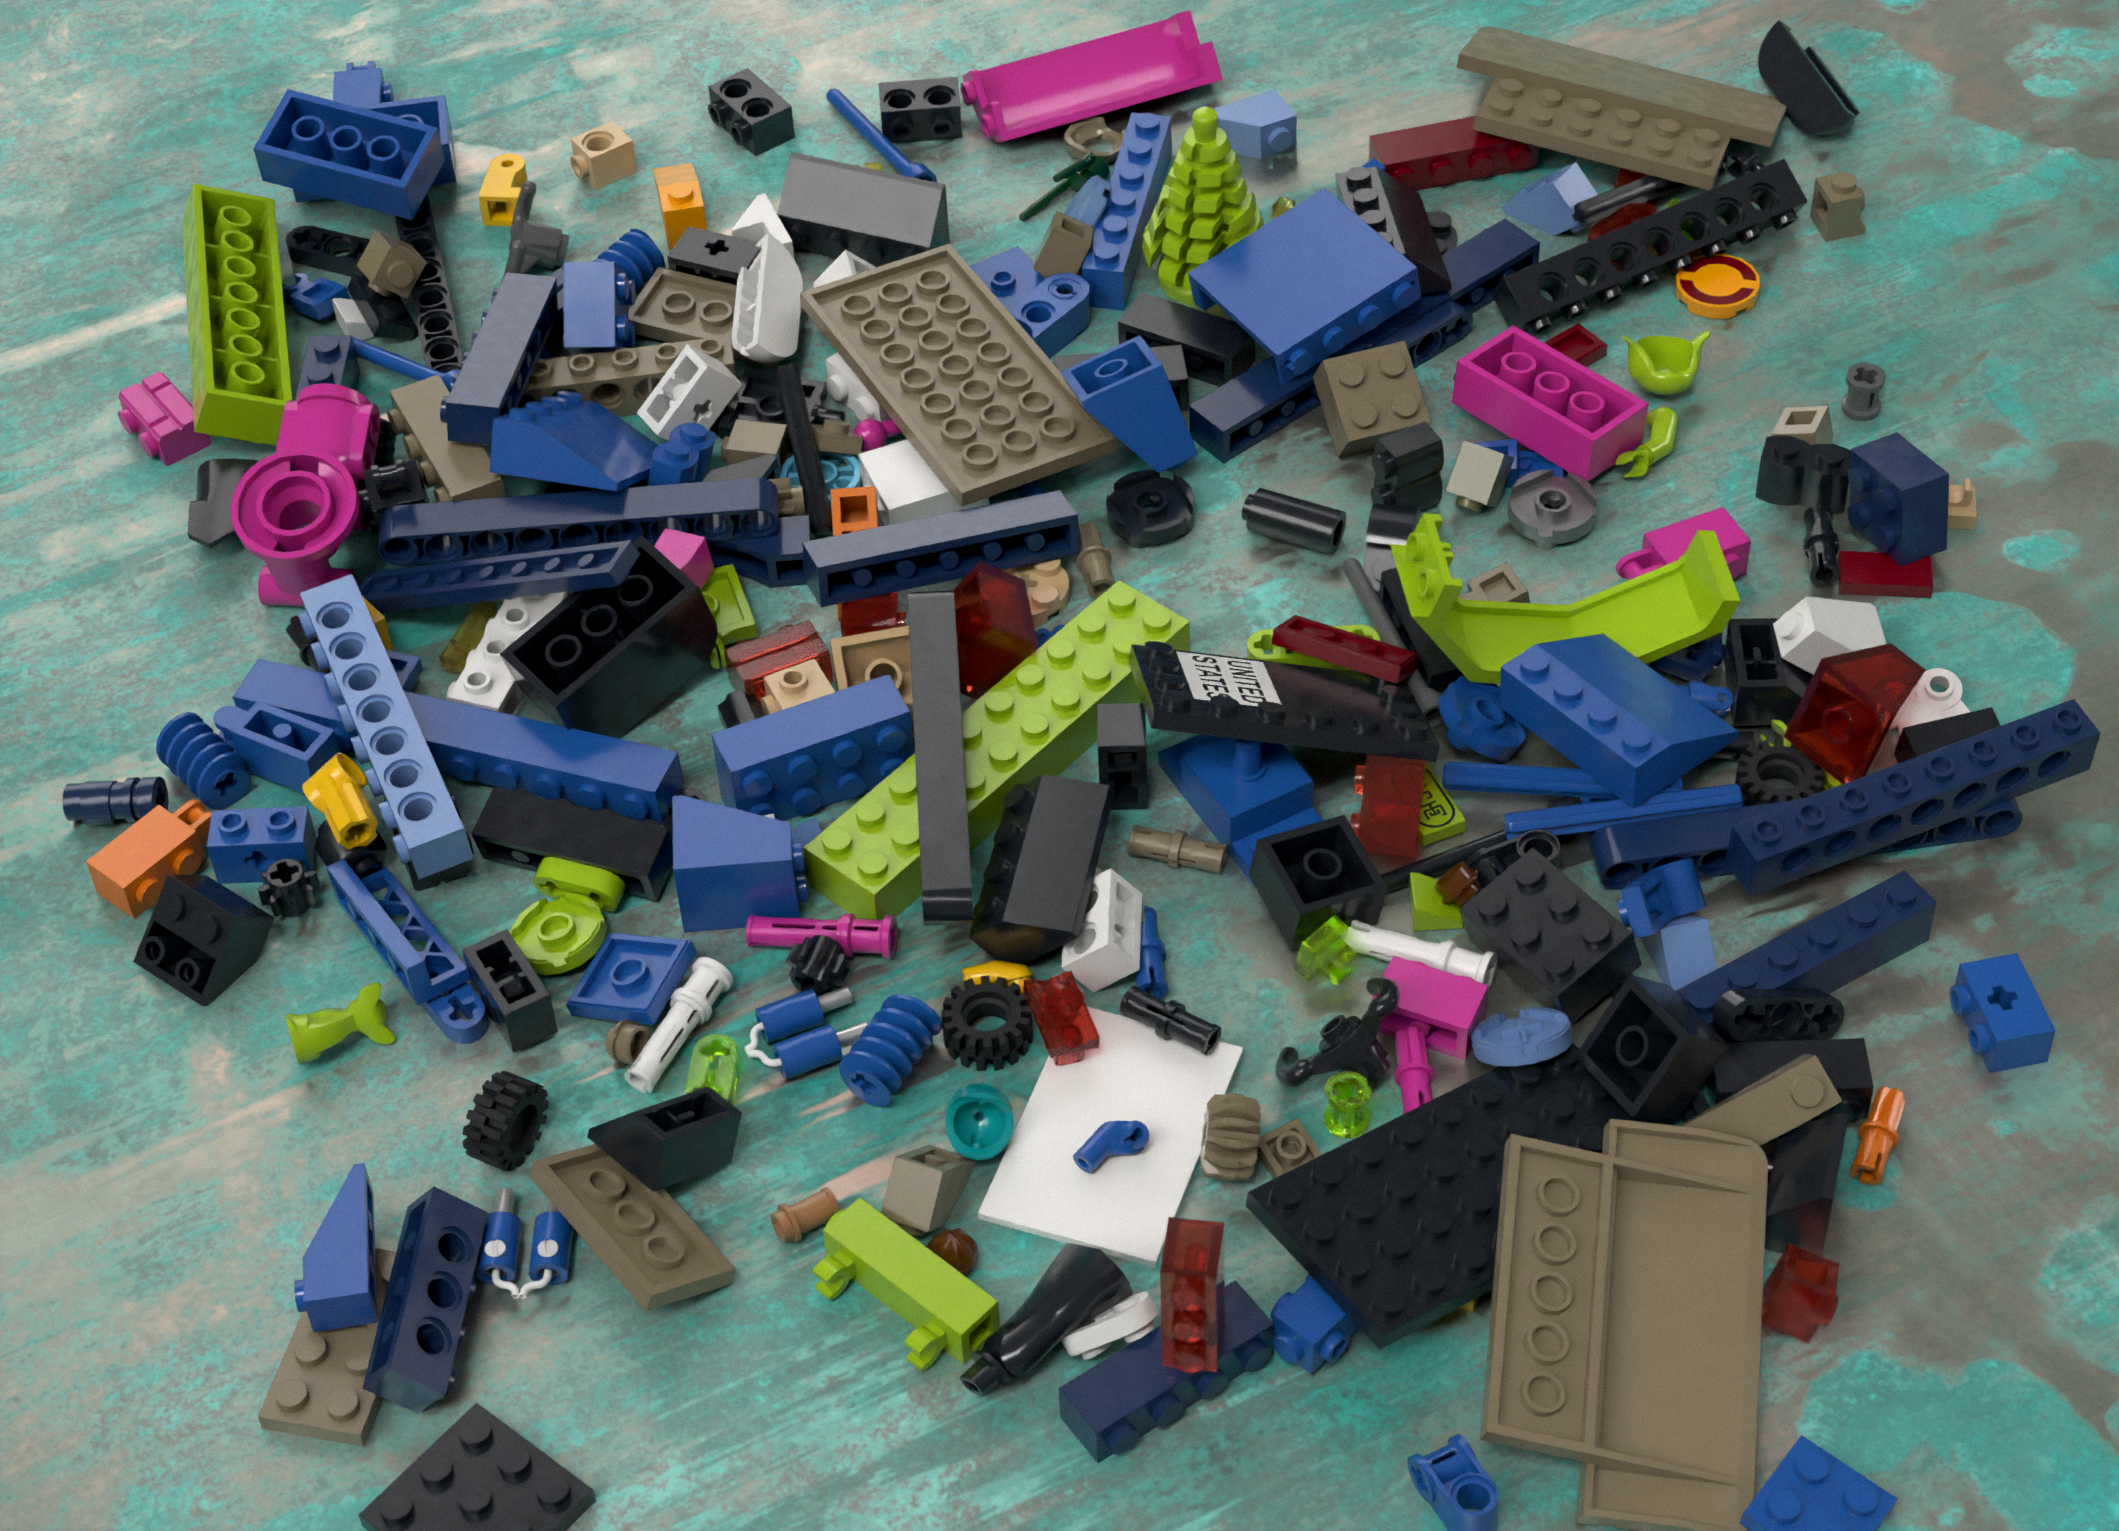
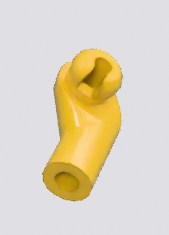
[961,960,1034,995]

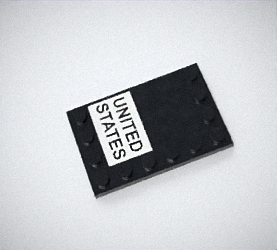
[1128,641,1440,763]

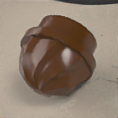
[927,1228,978,1277]

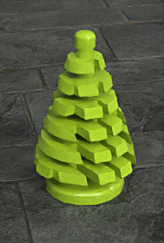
[1142,107,1264,307]

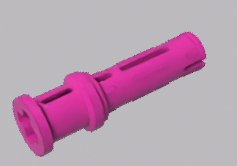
[746,913,898,959]

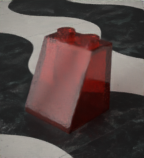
[1783,643,1925,784]

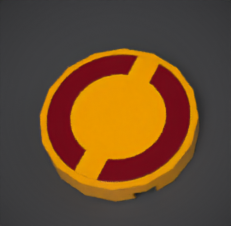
[1675,254,1760,319]

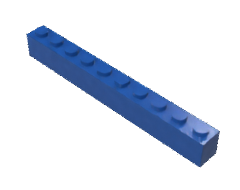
[233,658,684,822]

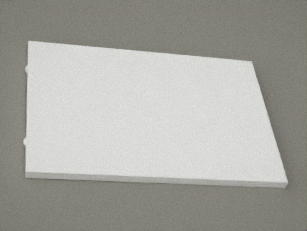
[978,1003,1244,1268]

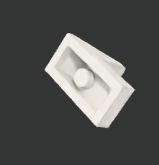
[732,193,795,260]

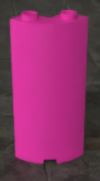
[960,10,1223,142]

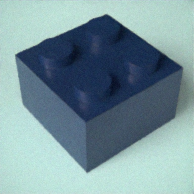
[1847,432,1949,567]

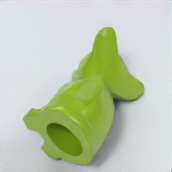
[285,982,395,1065]

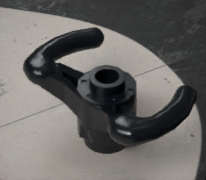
[1275,977,1400,1090]

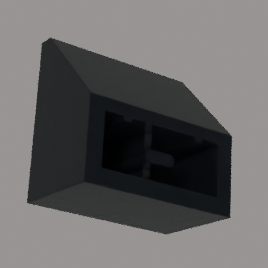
[1724,618,1829,726]
[133,874,275,1006]
[587,1086,742,1192]

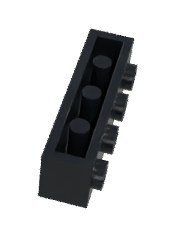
[471,787,673,901]

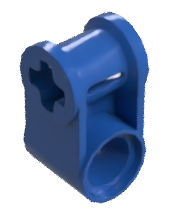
[1407,1434,1499,1531]

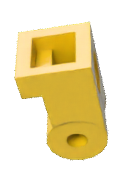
[478,153,528,227]

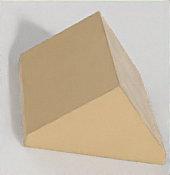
[829,625,913,715]

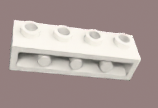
[446,592,568,716]

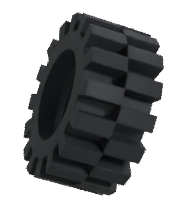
[1735,739,1825,807]
[941,976,1033,1071]
[463,1071,549,1172]

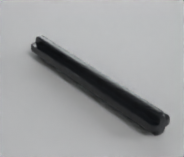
[1572,156,1728,227]
[775,363,833,536]

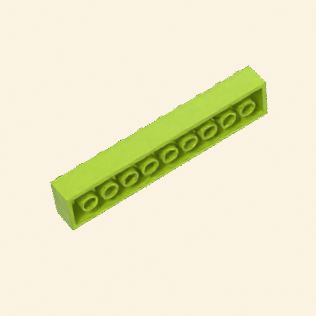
[803,580,1190,920]

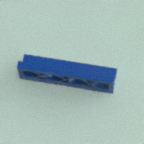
[326,859,471,1005]

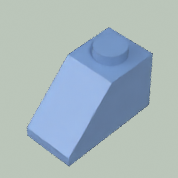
[1213,89,1297,159]
[1501,162,1598,236]

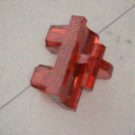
[1023,971,1100,1066]

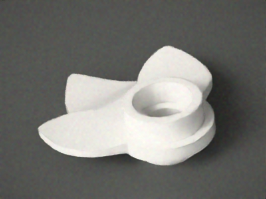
[1879,668,1970,736]

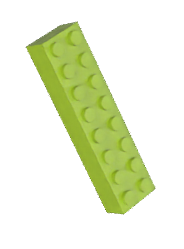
[182,183,292,446]

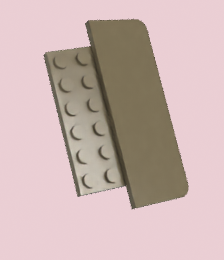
[1456,27,1787,190]
[1480,1119,1768,1531]

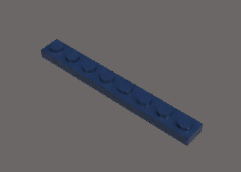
[358,540,640,614]

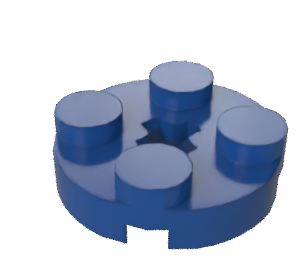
[1438,675,1529,762]

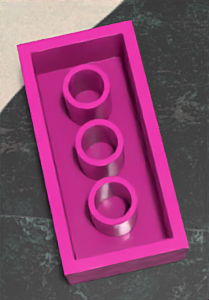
[1452,325,1649,482]

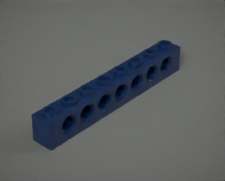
[1725,699,2101,897]

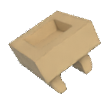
[1948,478,1977,530]

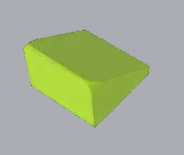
[1408,872,1463,931]

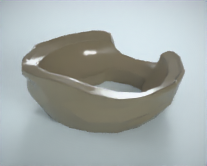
[1064,117,1126,164]

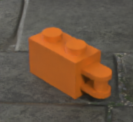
[86,799,212,919]

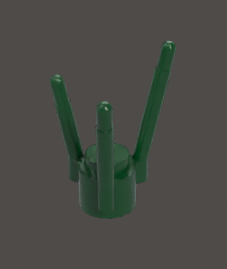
[1019,152,1110,221]

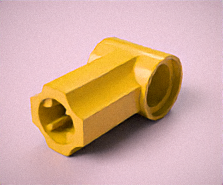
[302,753,379,850]

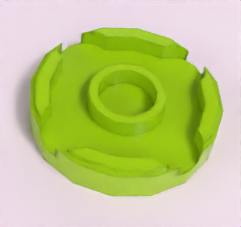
[510,892,607,975]

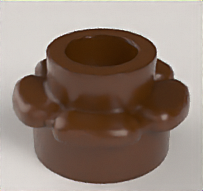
[1434,861,1480,906]

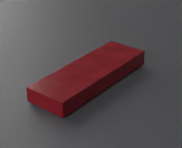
[1271,615,1419,684]

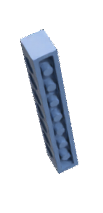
[298,574,474,879]

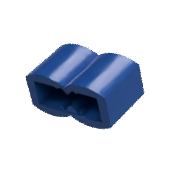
[647,422,716,486]

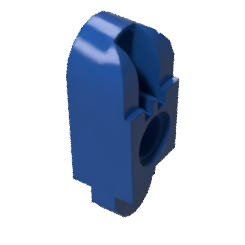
[1010,273,1091,359]

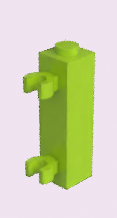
[812,1197,1000,1372]

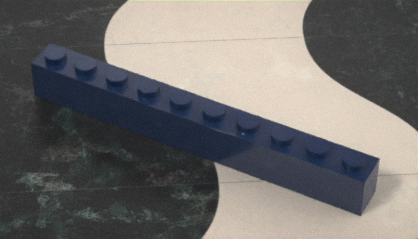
[1189,218,1540,464]

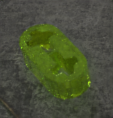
[685,1034,740,1105]

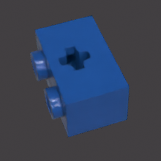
[207,806,317,884]
[1950,953,2056,1073]

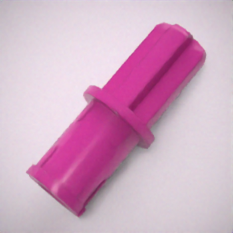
[1394,1026,1435,1115]

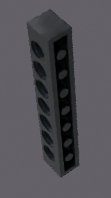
[1491,159,1808,336]

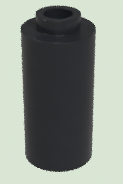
[1242,488,1346,554]

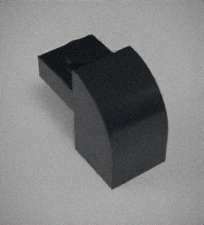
[1363,503,1420,593]

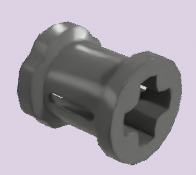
[1841,362,1886,421]

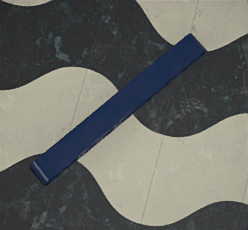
[378,478,779,566]
[1589,798,2023,890]

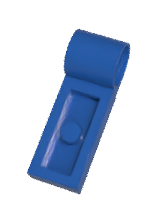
[1618,858,1707,939]

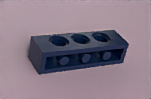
[362,1187,488,1413]

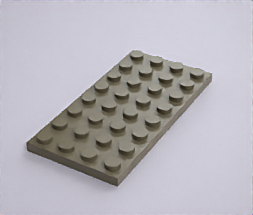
[800,243,1117,507]

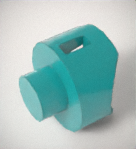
[945,1083,1014,1160]

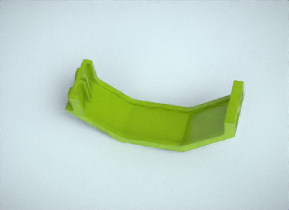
[1390,513,1741,684]

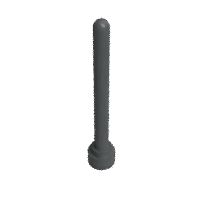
[1343,558,1445,730]

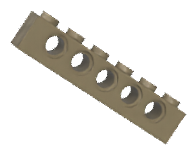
[517,335,736,417]

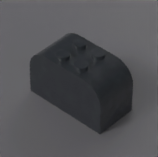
[500,535,718,739]

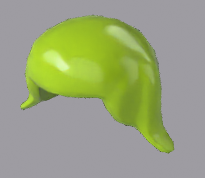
[1621,331,1711,395]

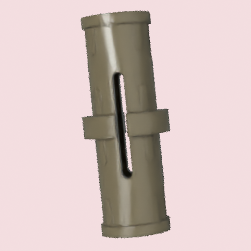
[1127,824,1229,875]

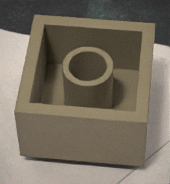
[1313,341,1431,458]

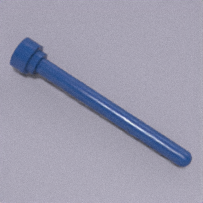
[826,88,937,183]
[352,337,461,392]

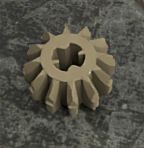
[1200,1093,1261,1182]

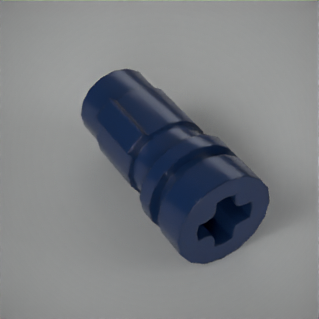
[62,776,169,825]

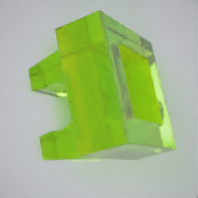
[1294,915,1357,986]

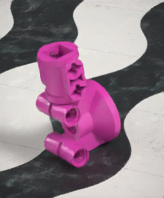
[230,383,380,607]

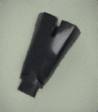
[960,1243,1133,1396]

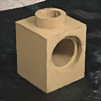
[570,121,637,190]

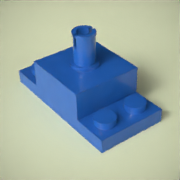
[1158,734,1324,888]

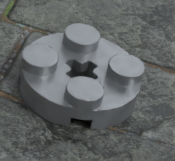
[1507,470,1597,550]

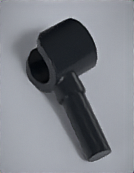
[1728,147,1765,178]

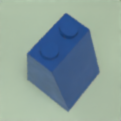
[1061,335,1198,473]
[672,795,809,933]

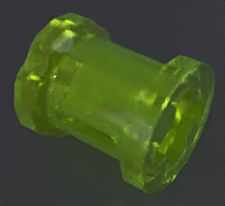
[1324,1071,1371,1139]

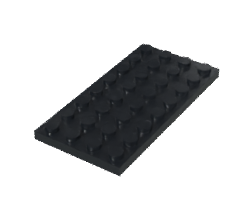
[1245,1043,1650,1349]

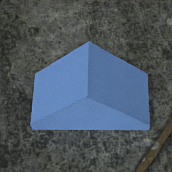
[1641,914,1717,991]

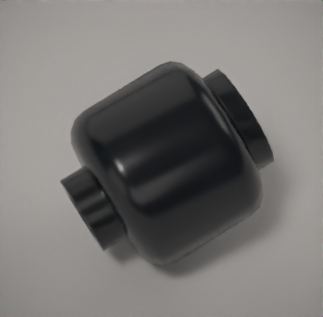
[315,819,387,880]

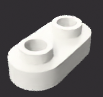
[1061,1292,1159,1359]

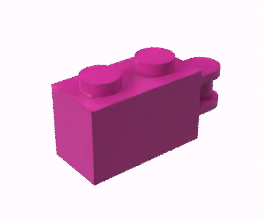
[1615,507,1751,580]

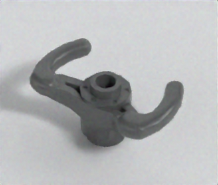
[500,181,569,285]

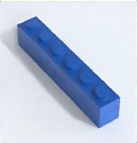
[1082,113,1172,311]

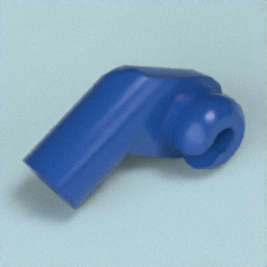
[1073,1120,1150,1173]

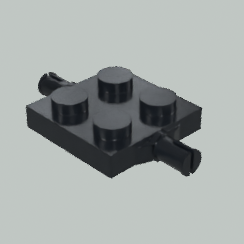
[718,370,845,450]

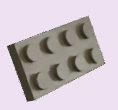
[629,267,809,368]
[529,1144,736,1311]
[258,1248,396,1447]

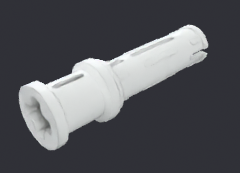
[1345,920,1498,992]
[624,957,734,1093]

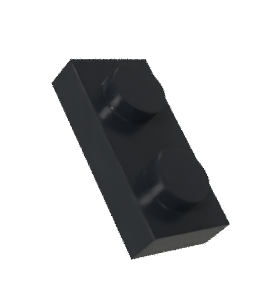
[347,275,417,341]

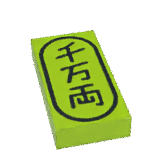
[1380,760,1466,847]

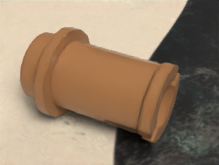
[770,1187,840,1243]

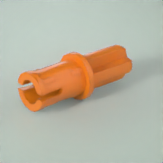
[1849,1086,1905,1185]

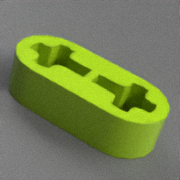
[533,857,626,912]

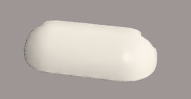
[731,232,803,363]

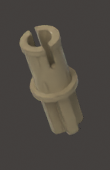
[1076,521,1115,600]

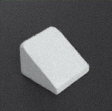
[332,298,374,341]

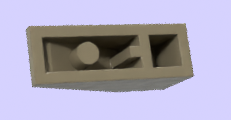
[1679,1054,1842,1146]

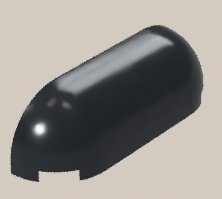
[1758,20,1859,136]

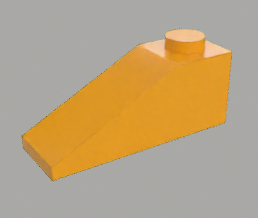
[652,163,707,250]

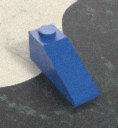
[294,1163,378,1332]

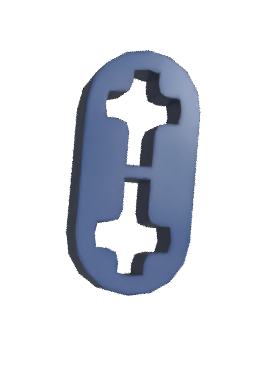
[421,966,489,1044]

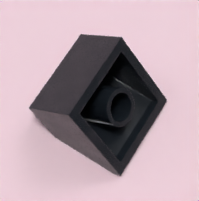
[1765,1113,1849,1261]

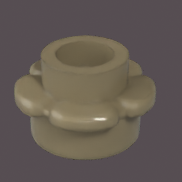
[606,1019,650,1069]

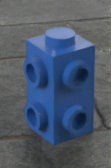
[1270,1273,1359,1374]

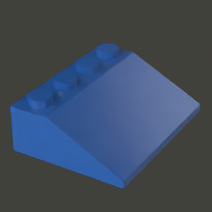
[489,391,659,491]
[1500,634,1738,808]

